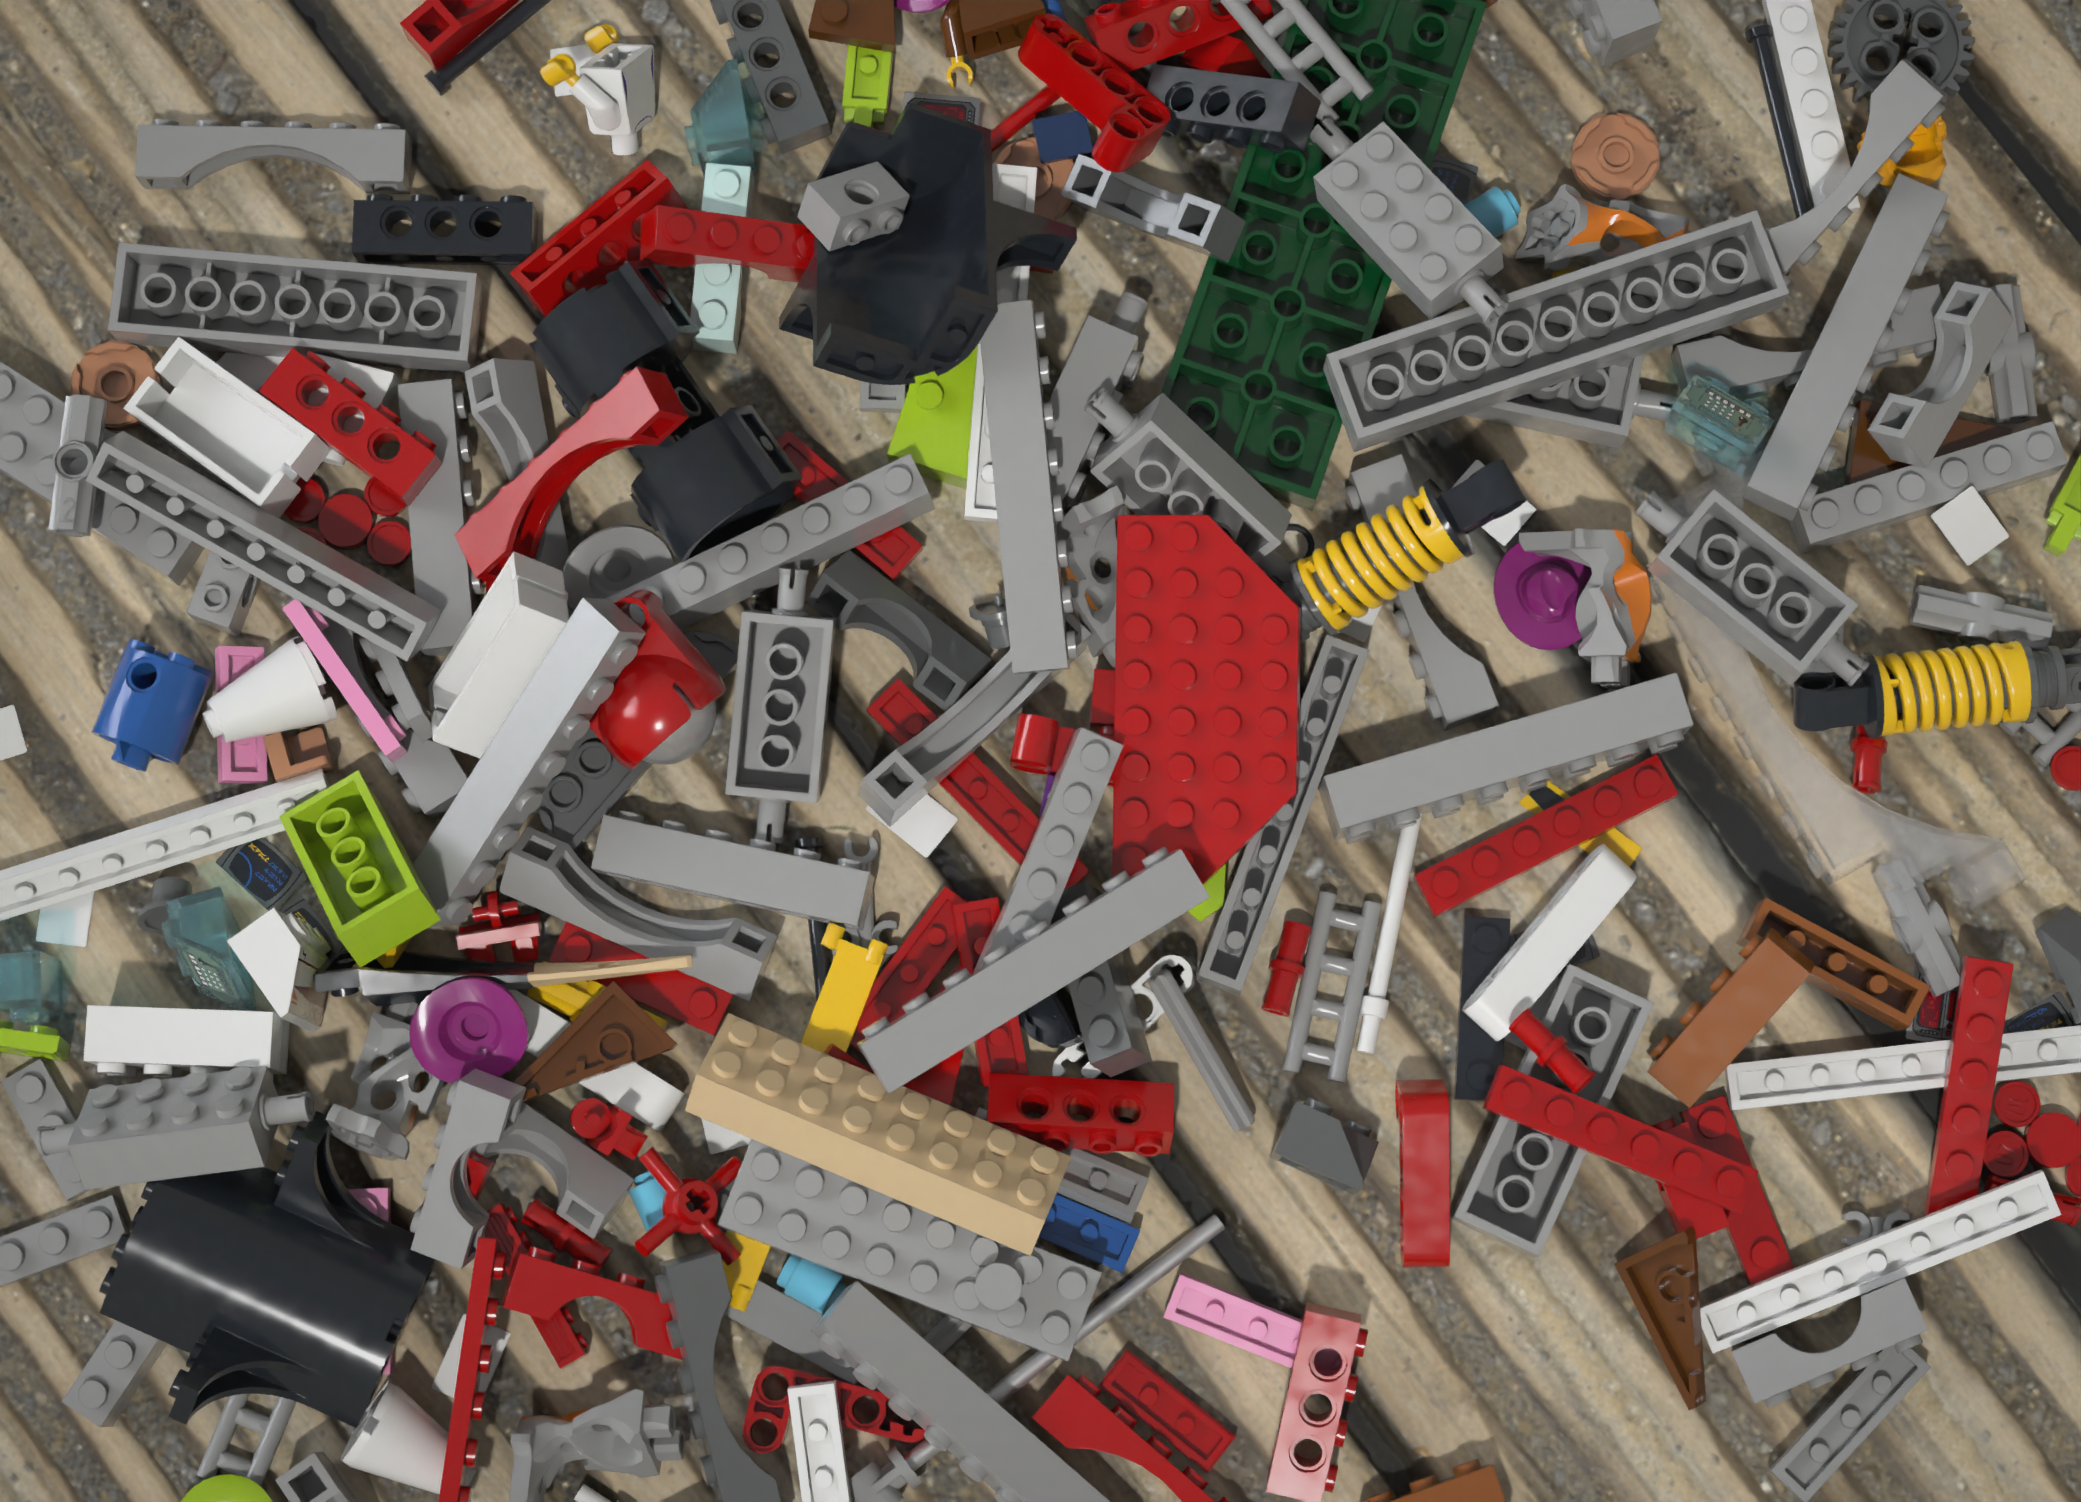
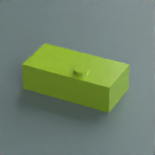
[887,346,977,489]
[279,770,441,968]

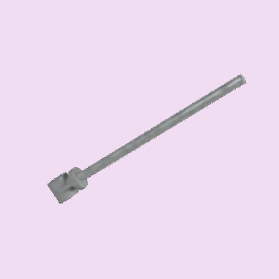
[849,1214,1225,1502]

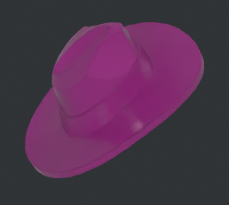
[1493,543,1592,650]
[409,977,529,1083]

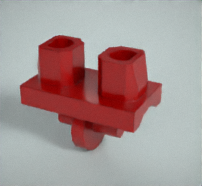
[456,891,543,962]
[570,1098,648,1160]

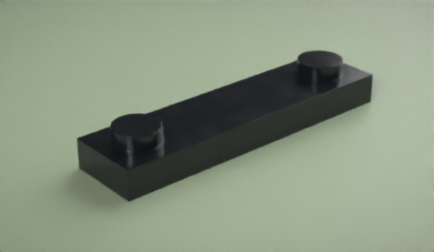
[1454,916,1510,1102]

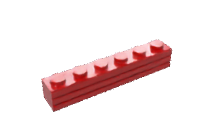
[484,1203,589,1369]

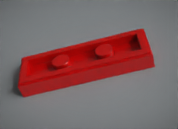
[1098,1349,1236,1473]

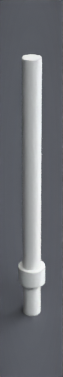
[1356,814,1422,1054]

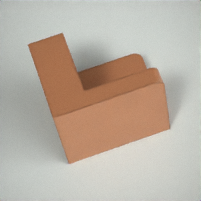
[263,727,336,782]

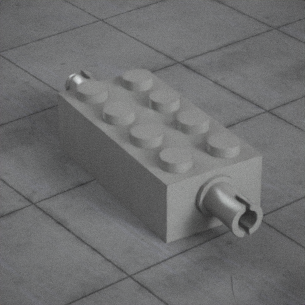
[1310,118,1509,325]
[1047,292,1148,516]
[1464,355,1680,449]
[1084,388,1293,585]
[1635,489,1870,687]
[725,568,837,843]
[35,1066,315,1190]

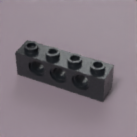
[1146,64,1321,153]
[352,194,538,266]

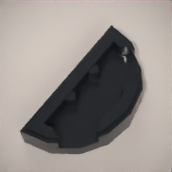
[1018,992,1083,1048]

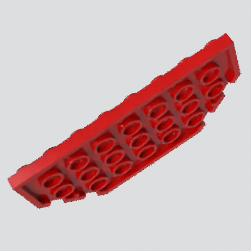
[1112,515,1301,884]

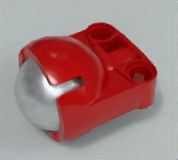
[589,589,727,770]

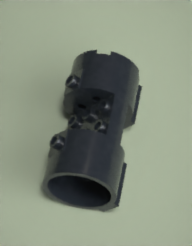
[529,260,803,562]

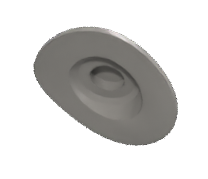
[563,525,674,611]

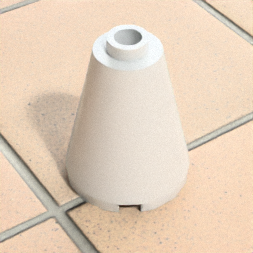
[202,636,337,743]
[340,1381,476,1494]

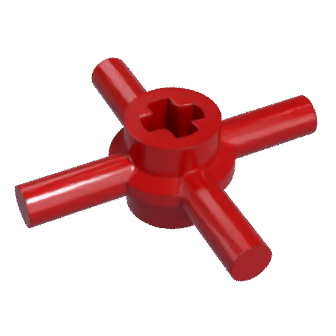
[635,1146,742,1266]

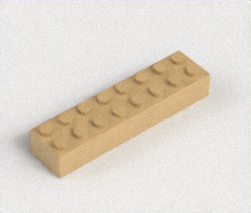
[685,1013,1072,1256]

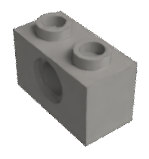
[797,161,910,251]
[186,551,261,637]

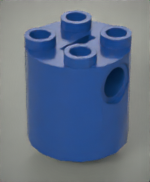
[91,639,213,772]

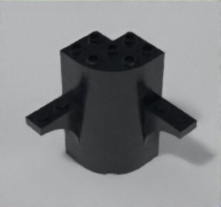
[779,103,1077,385]
[99,1111,436,1428]

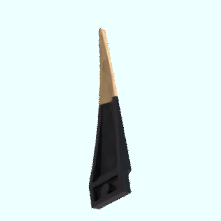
[313,951,693,1007]

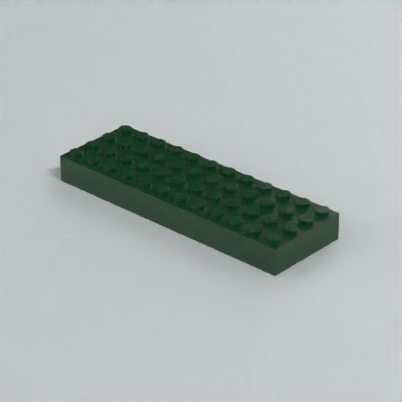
[1160,0,1487,511]

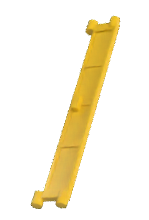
[722,923,888,1312]

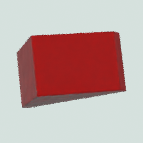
[1178,35,1272,79]

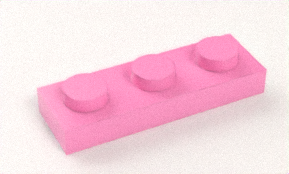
[215,646,267,784]

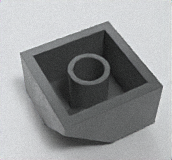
[1270,1098,1379,1195]

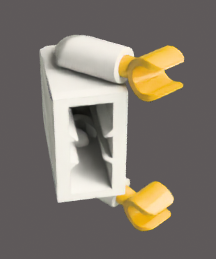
[540,24,655,155]

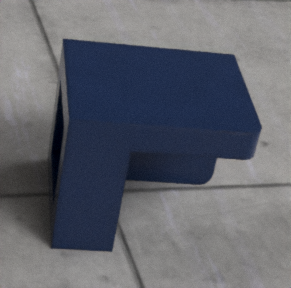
[1032,111,1094,164]

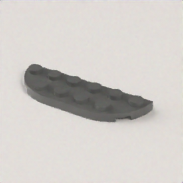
[539,631,739,853]

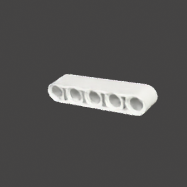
[1462,844,1638,1042]
[508,990,684,1133]

